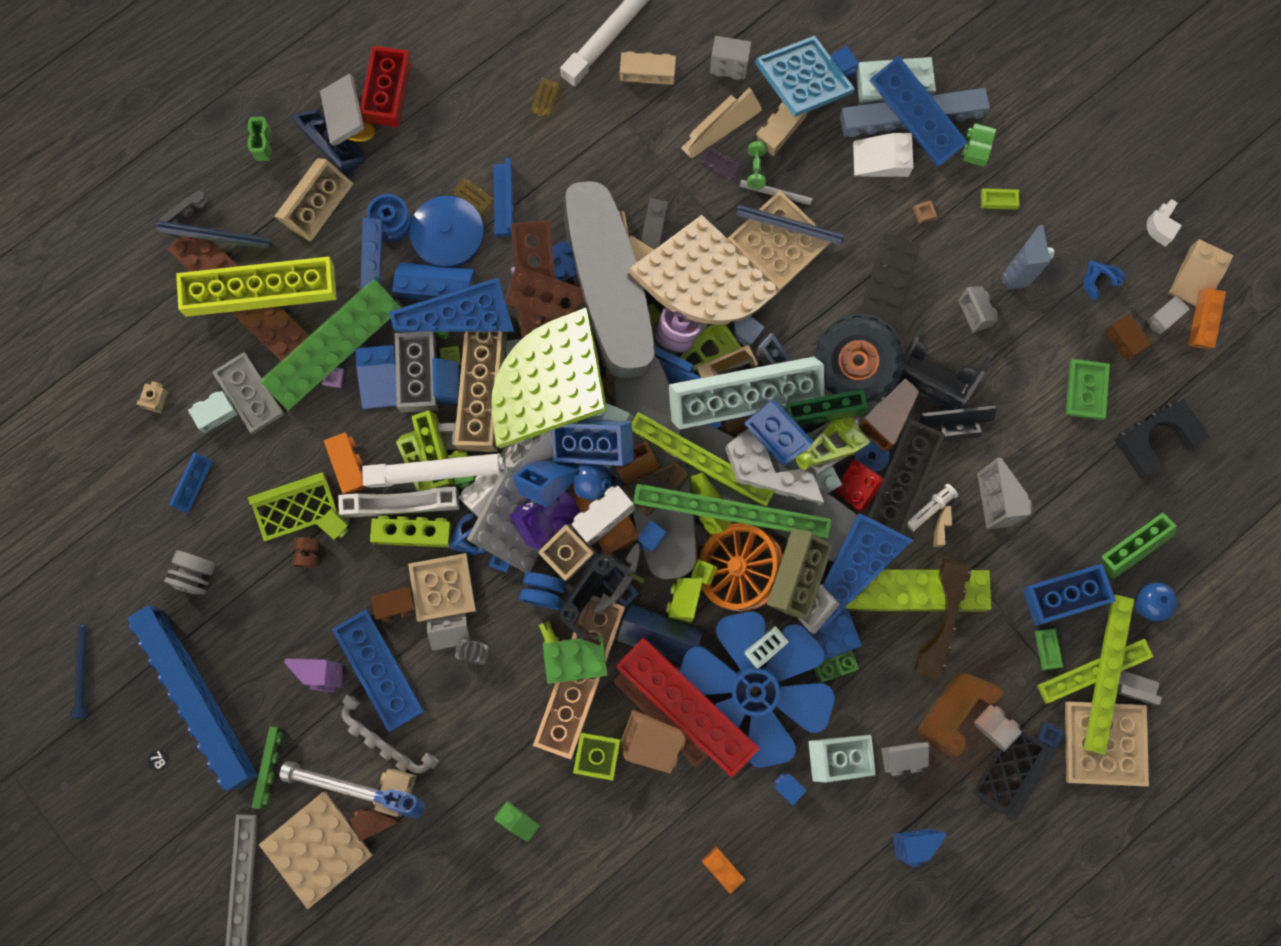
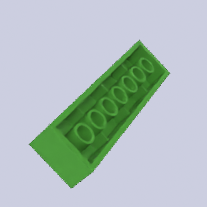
[260,279,401,410]

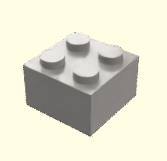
[710,36,751,79]

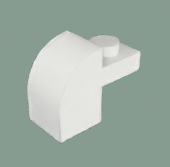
[1147,199,1182,247]

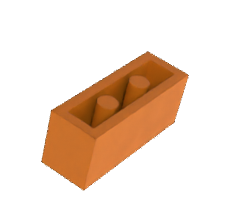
[1188,288,1226,349]
[324,432,368,495]

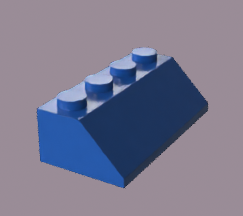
[392,262,474,301]

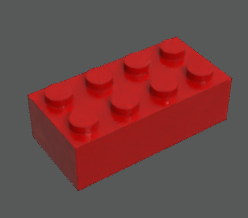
[360,46,412,127]

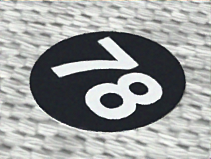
[147,750,168,771]

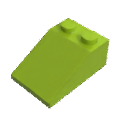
[666,578,703,624]

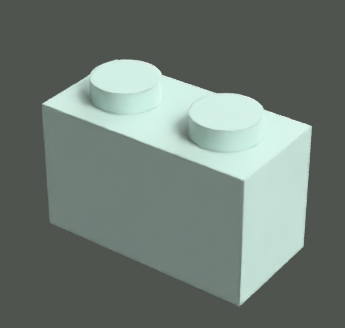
[188,391,238,433]

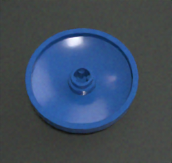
[409,196,484,267]

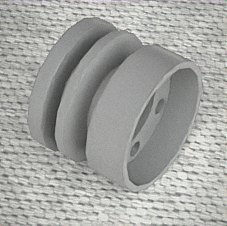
[164,550,216,595]

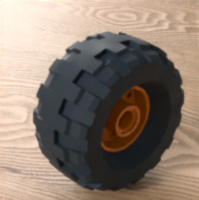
[815,314,904,403]

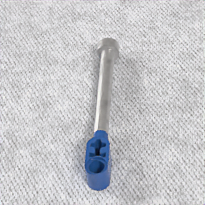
[280,761,424,818]

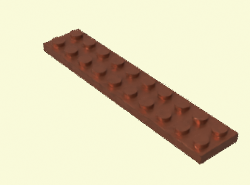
[167,224,309,361]

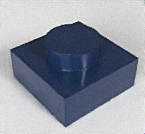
[1036,722,1064,749]

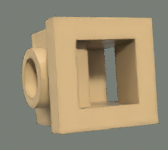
[136,382,168,413]

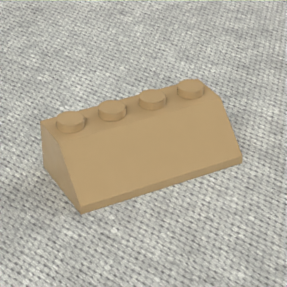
[274,158,353,242]

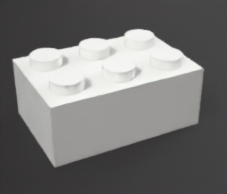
[572,486,636,546]

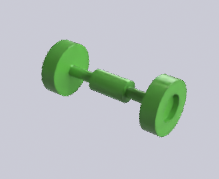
[747,141,767,189]

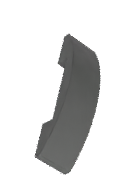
[593,543,640,614]

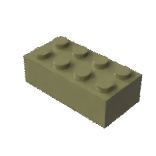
[767,529,833,620]

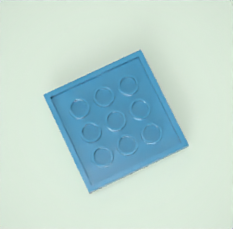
[755,36,854,117]

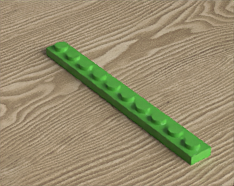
[633,484,831,538]

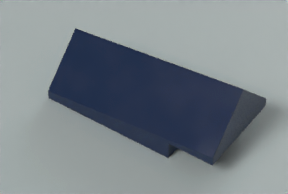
[292,109,366,176]
[617,604,703,664]

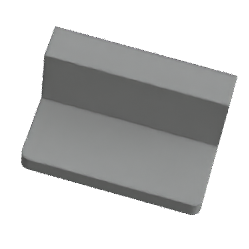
[427,613,470,650]
[1117,671,1162,705]

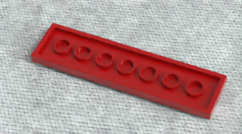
[616,637,760,777]

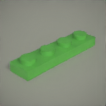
[252,726,284,809]

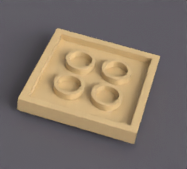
[408,553,476,622]

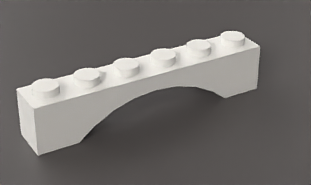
[339,487,459,518]

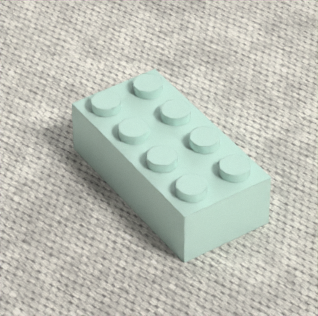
[856,57,936,106]

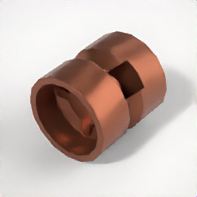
[291,538,320,568]

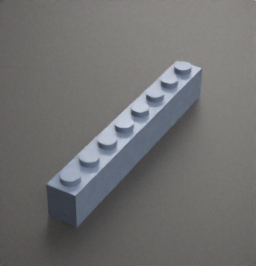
[840,88,990,137]

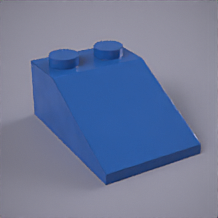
[355,345,397,409]

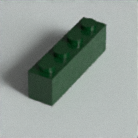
[786,389,868,427]

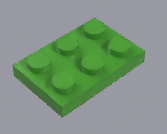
[1065,359,1110,420]
[543,636,607,684]

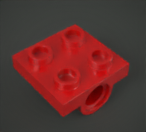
[834,459,885,512]

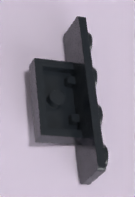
[919,405,997,441]

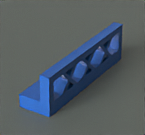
[493,158,514,236]

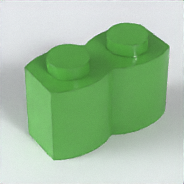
[248,117,272,161]
[961,123,996,167]

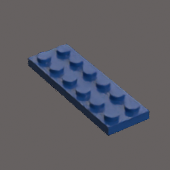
[869,56,968,167]
[332,609,424,732]

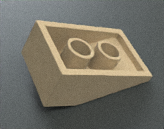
[1168,239,1233,307]

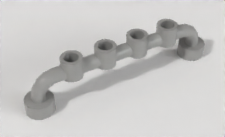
[342,694,439,774]

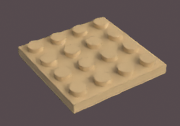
[727,191,832,291]
[1065,702,1149,786]
[259,791,374,909]

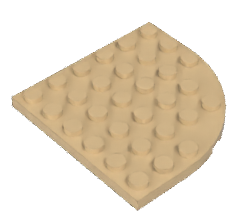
[628,215,781,325]

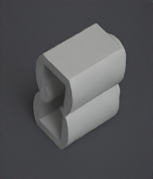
[974,705,1022,752]

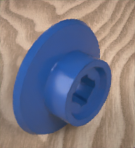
[855,441,889,472]

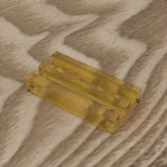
[531,78,559,118]
[453,178,494,214]

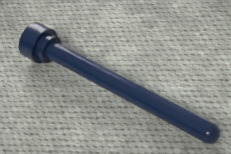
[70,624,88,719]

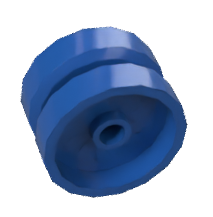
[367,194,411,242]
[519,572,567,610]

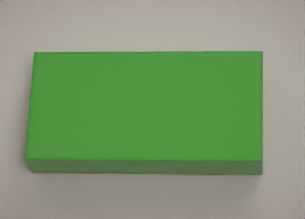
[1035,628,1063,670]

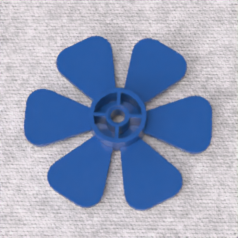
[680,611,835,767]

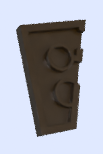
[620,461,689,517]

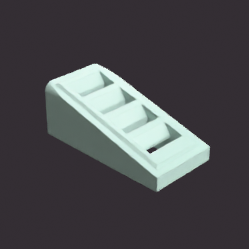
[745,626,789,669]

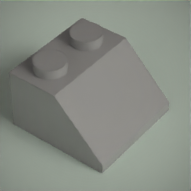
[958,286,998,333]
[881,742,929,776]

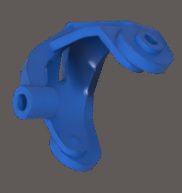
[1083,260,1126,300]
[449,513,487,555]

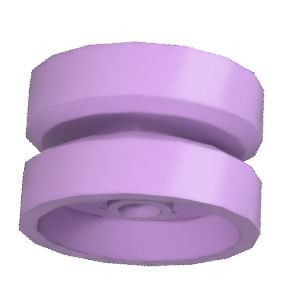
[655,307,702,353]

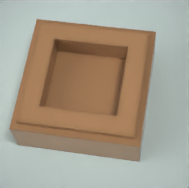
[913,200,938,224]

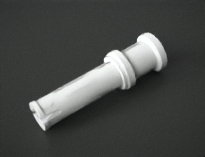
[905,484,958,532]

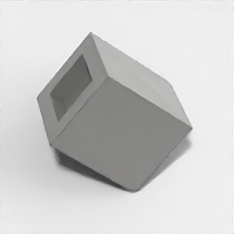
[438,423,458,450]

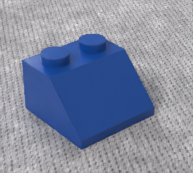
[432,358,461,405]

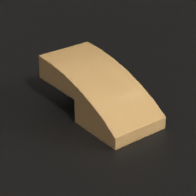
[933,506,952,547]

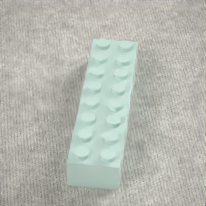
[669,357,825,429]

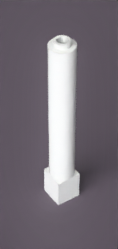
[560,0,649,87]
[363,454,506,488]

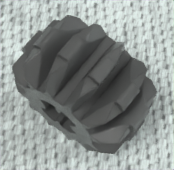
[455,639,489,665]

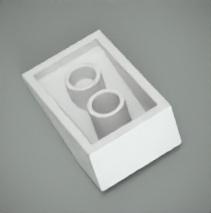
[853,133,913,177]

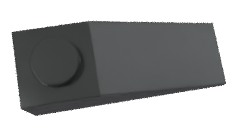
[641,198,668,250]

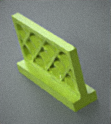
[248,472,338,541]

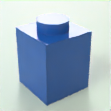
[831,46,859,78]
[637,520,669,552]
[774,773,807,805]

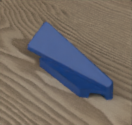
[654,346,702,385]

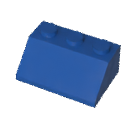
[893,829,946,867]

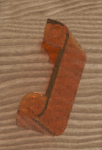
[919,673,1005,757]

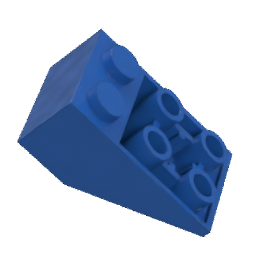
[513,457,580,508]

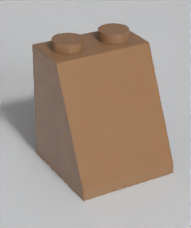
[619,710,685,774]

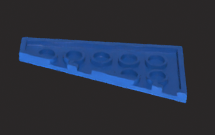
[389,278,514,332]
[821,513,913,629]

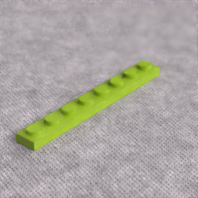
[632,412,774,507]
[1083,595,1134,755]

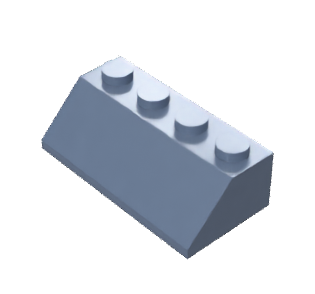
[1002,225,1051,290]

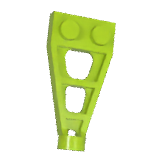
[679,324,741,372]
[796,417,870,470]

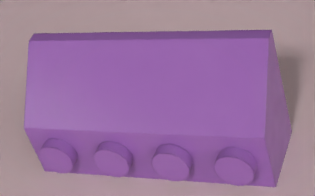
[285,659,343,692]

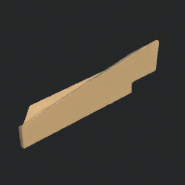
[681,88,762,158]

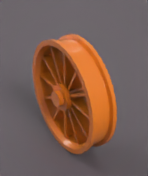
[699,523,783,612]

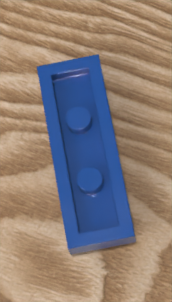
[169,452,213,513]

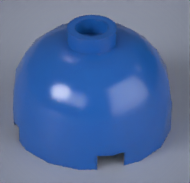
[574,463,612,501]
[1135,583,1178,622]

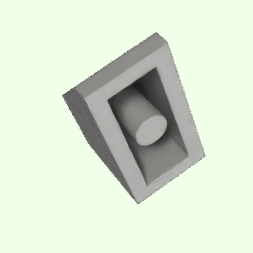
[1146,296,1189,335]

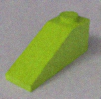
[396,431,430,492]
[689,472,732,535]

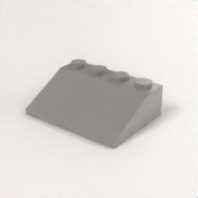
[977,458,1033,530]

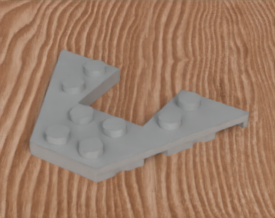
[725,408,824,506]

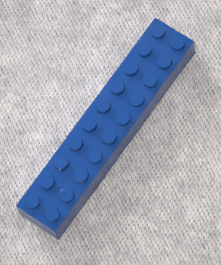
[127,605,258,791]

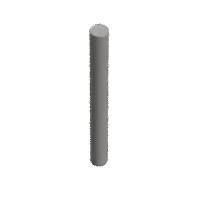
[740,179,812,205]

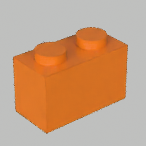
[702,847,745,894]

